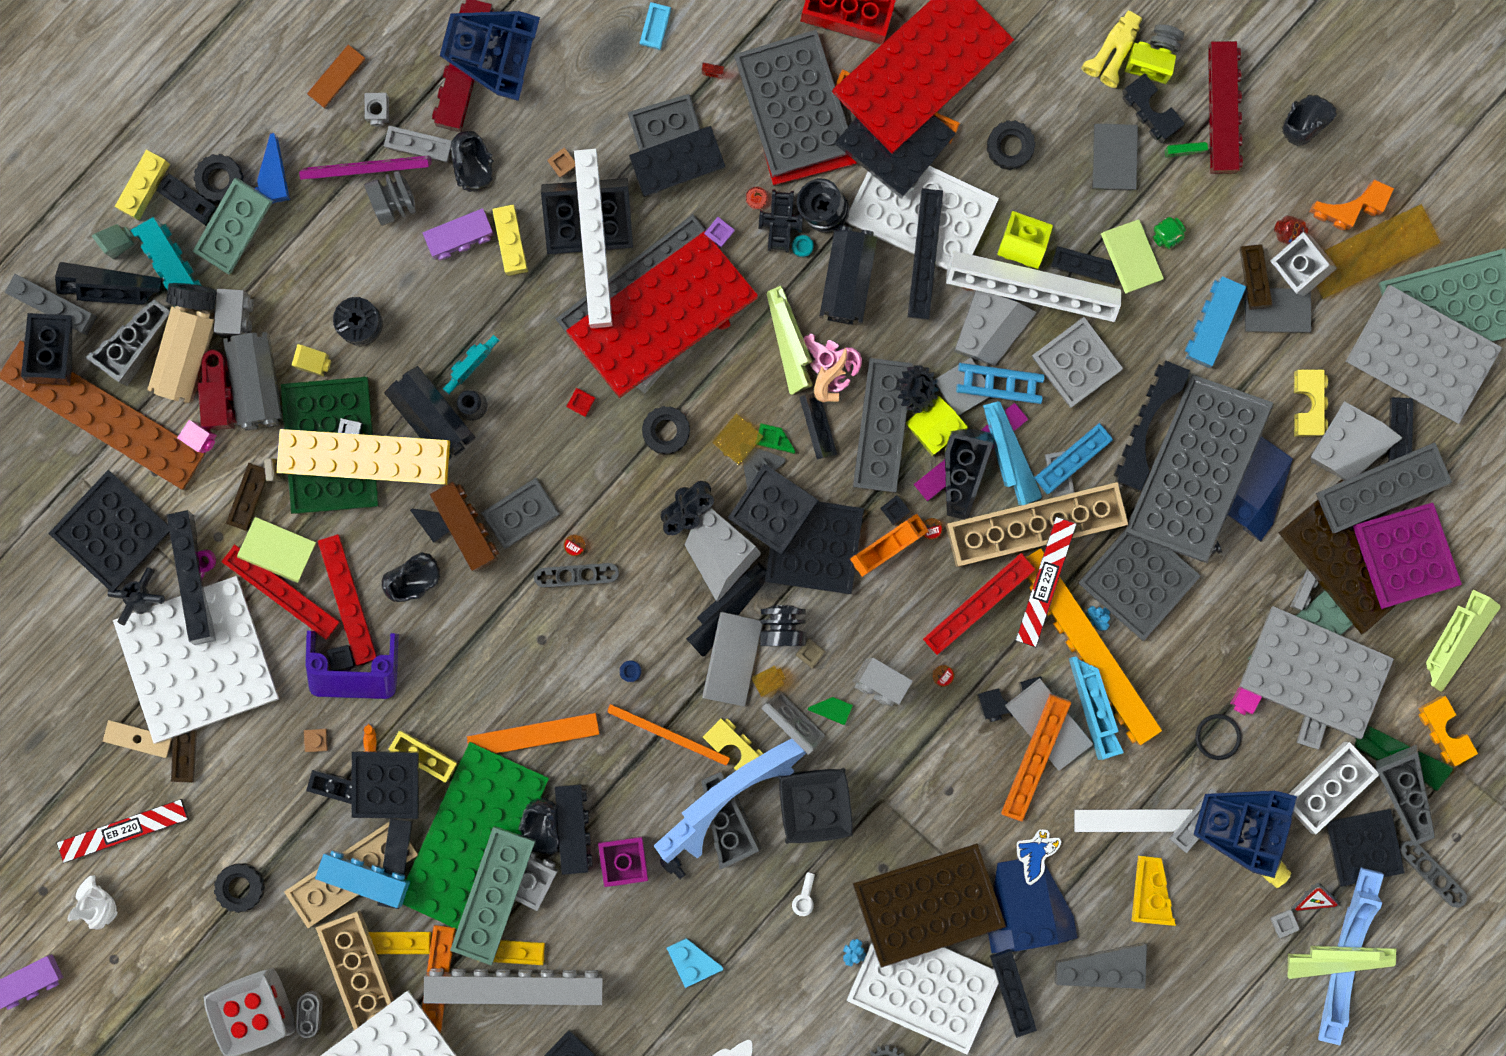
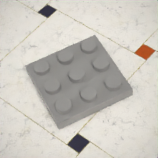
[1031,317,1123,408]

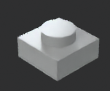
[1270,909,1300,938]

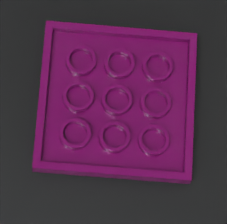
[1353,502,1462,609]

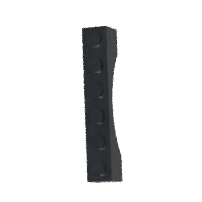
[1113,361,1190,492]
[166,510,216,645]

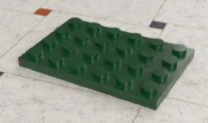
[281,377,379,514]

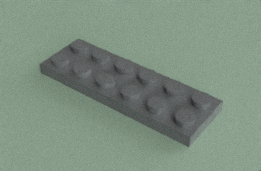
[853,358,913,493]
[1316,442,1452,533]

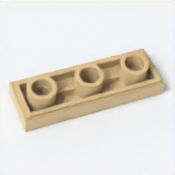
[103,720,173,758]

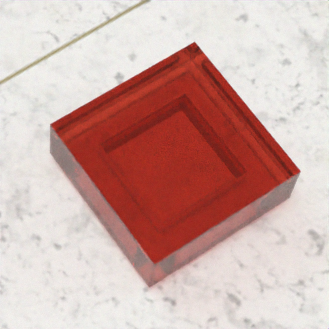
[701,63,724,79]

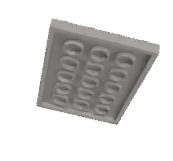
[1345,285,1502,424]
[1239,606,1394,740]

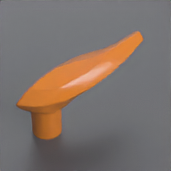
[363,723,377,751]

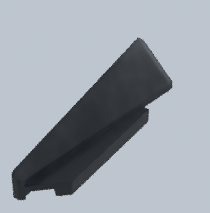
[55,262,162,305]
[686,563,767,657]

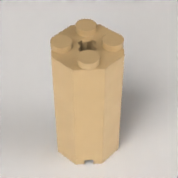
[148,306,215,403]

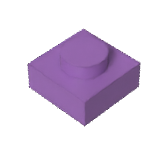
[704,217,735,248]

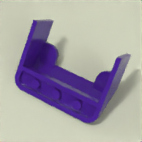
[305,631,399,699]

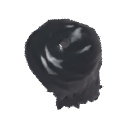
[1282,95,1337,146]
[450,131,494,192]
[381,552,440,603]
[518,798,559,855]

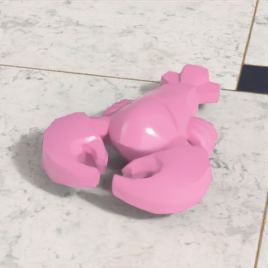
[803,334,862,393]

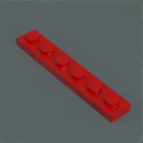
[318,534,377,665]
[221,544,340,640]
[923,553,1036,655]

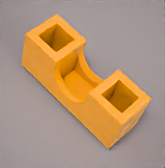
[1418,696,1478,766]

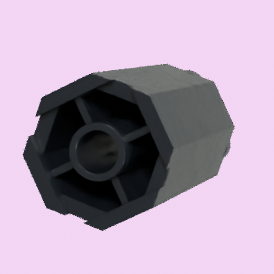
[819,226,877,325]
[384,366,476,460]

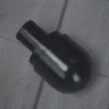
[660,856,686,880]

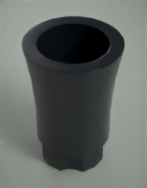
[457,390,488,421]

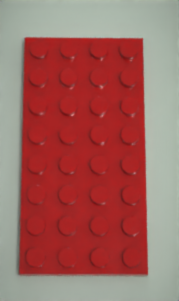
[832,0,1014,154]
[566,231,758,399]

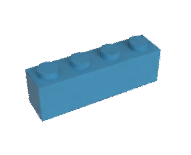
[1185,276,1246,368]
[315,850,410,908]

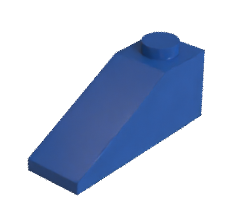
[255,133,290,203]

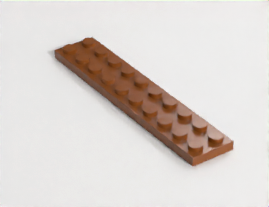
[0,340,206,490]

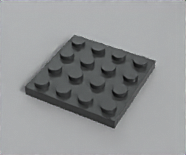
[1077,529,1201,641]

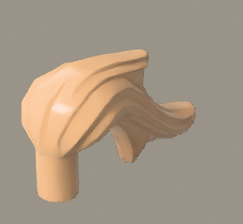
[814,348,847,402]

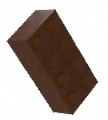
[429,481,500,573]

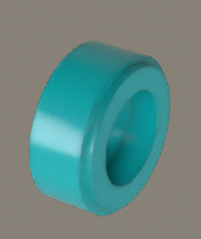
[792,235,814,258]

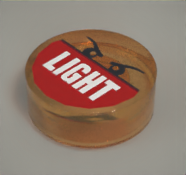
[923,518,943,540]
[564,535,586,557]
[932,665,955,687]

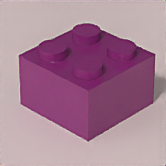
[598,836,649,887]

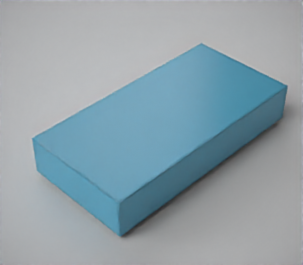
[640,2,671,50]

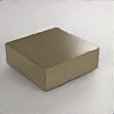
[264,459,284,482]
[796,638,826,668]

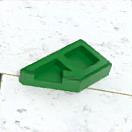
[1164,142,1208,158]
[755,423,795,454]
[807,697,853,725]

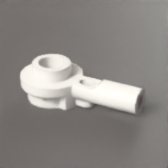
[792,872,815,916]

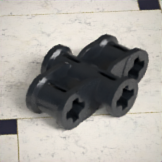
[758,189,803,253]
[660,481,714,536]

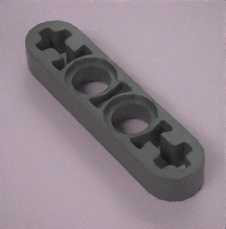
[534,563,619,588]
[1399,840,1467,908]

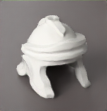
[68,875,118,930]

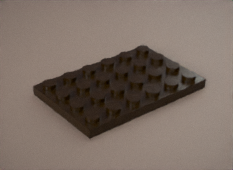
[1278,479,1398,635]
[853,843,1006,968]

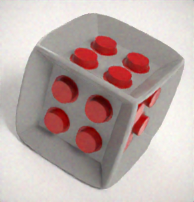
[203,968,296,1056]

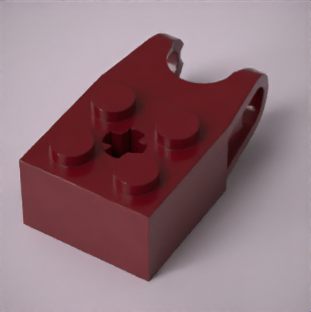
[198,350,237,431]

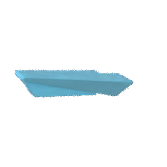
[983,401,1042,505]
[1069,657,1123,760]

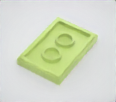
[1101,219,1164,294]
[237,517,316,583]

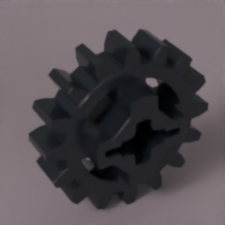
[897,365,939,413]

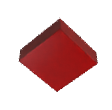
[566,388,596,417]

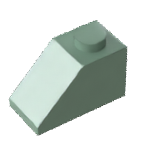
[92,224,134,259]

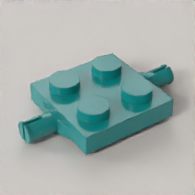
[443,335,500,395]

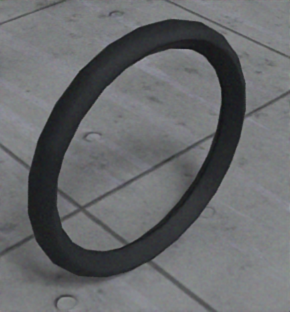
[1195,714,1241,760]

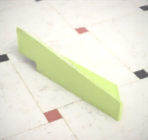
[1426,590,1501,692]
[1287,946,1396,979]

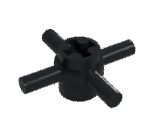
[107,567,165,626]

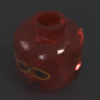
[1274,215,1308,245]

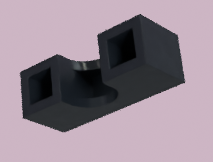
[1122,73,1185,143]
[976,676,1042,722]

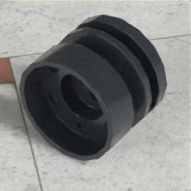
[797,178,850,233]
[333,297,383,346]
[761,605,806,646]

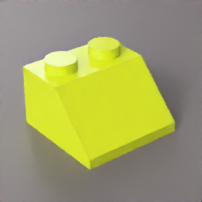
[1125,42,1176,84]
[997,211,1053,269]
[905,396,968,456]

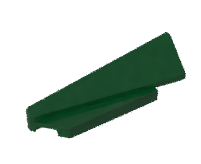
[1355,725,1453,791]

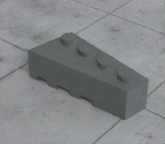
[86,300,170,386]
[1376,744,1435,846]
[701,769,762,870]
[1054,942,1147,989]

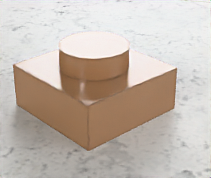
[547,147,576,179]
[304,729,328,752]

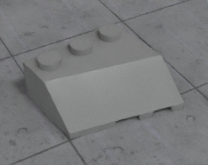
[954,290,1037,366]
[1311,401,1402,481]
[685,508,761,602]

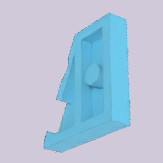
[667,938,723,988]

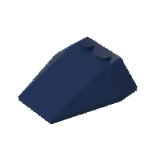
[439,11,540,101]
[1228,436,1293,542]
[1193,791,1297,878]
[988,859,1078,953]

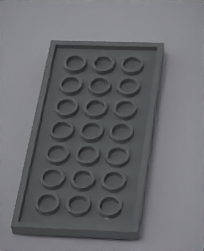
[1125,374,1274,563]

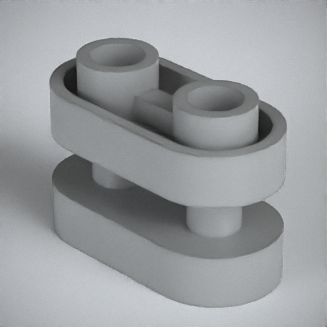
[296,991,323,1038]

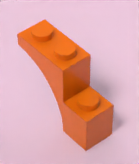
[1309,180,1394,230]
[850,514,929,577]

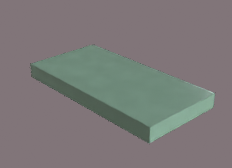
[193,177,273,275]

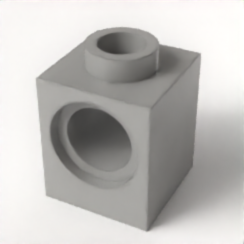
[365,93,389,126]

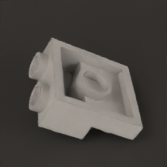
[515,851,559,911]

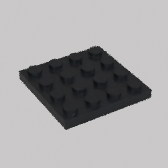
[835,116,956,199]
[48,470,170,593]
[765,502,864,595]

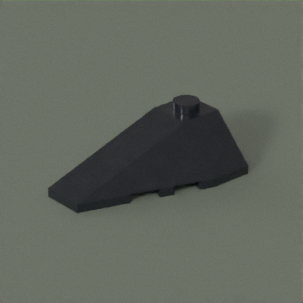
[945,428,993,520]

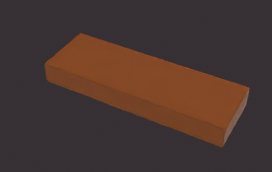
[307,44,366,109]

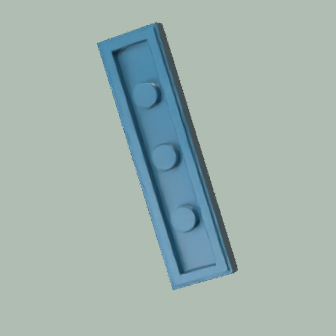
[1034,423,1113,494]

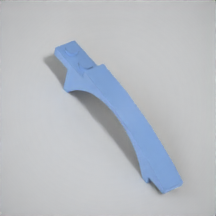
[654,739,806,863]
[1318,868,1384,1045]

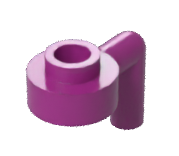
[198,549,216,579]

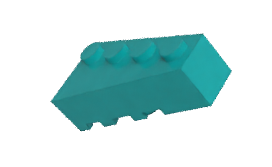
[131,217,202,290]

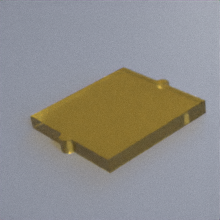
[712,414,764,465]

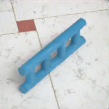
[956,363,1044,404]

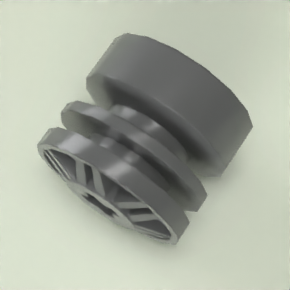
[364,170,416,226]

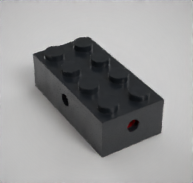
[629,126,726,197]

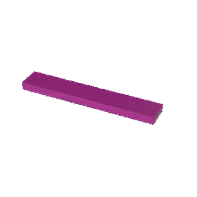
[299,155,432,180]
[913,403,1028,501]

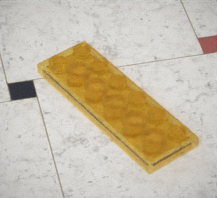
[1316,204,1441,299]

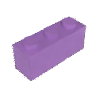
[422,208,494,261]
[0,954,64,1010]

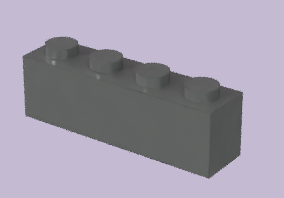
[4,274,97,335]

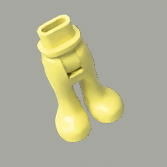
[1081,11,1142,88]

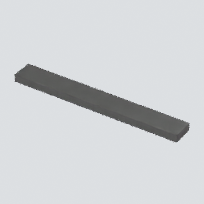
[556,214,706,334]

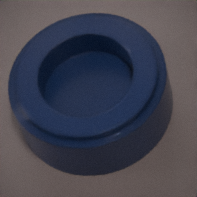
[619,660,641,682]

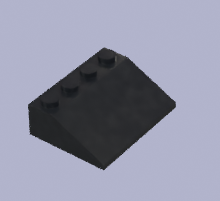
[541,178,633,254]

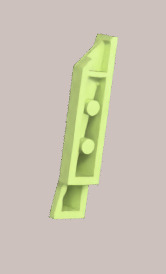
[767,286,813,395]

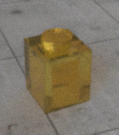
[751,665,786,697]

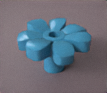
[1086,606,1110,631]
[843,939,866,967]

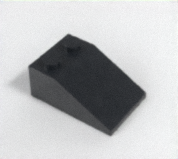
[21,313,72,385]

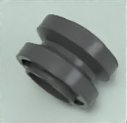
[1150,24,1184,52]

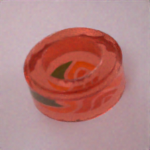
[746,187,767,209]

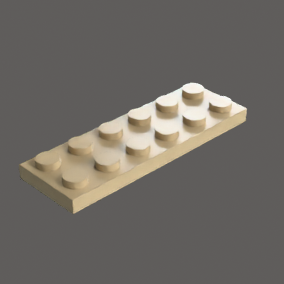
[284,822,418,928]

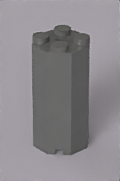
[223,332,283,431]

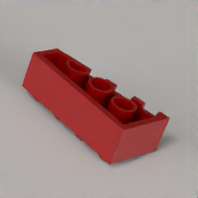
[800,0,896,45]

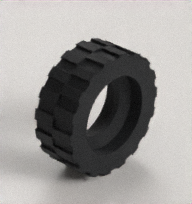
[987,120,1035,170]
[193,154,244,204]
[166,283,217,310]
[642,406,690,455]
[214,863,265,913]

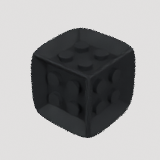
[778,768,853,844]

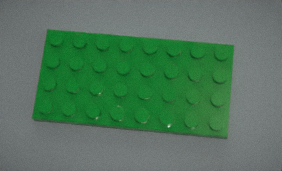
[403,742,549,929]

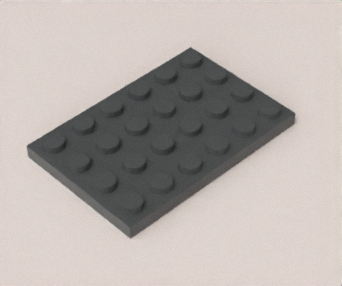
[734,29,848,178]

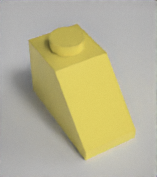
[292,344,331,376]

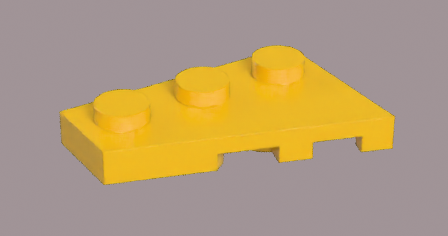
[1131,856,1176,926]

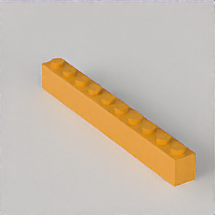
[1025,548,1162,745]

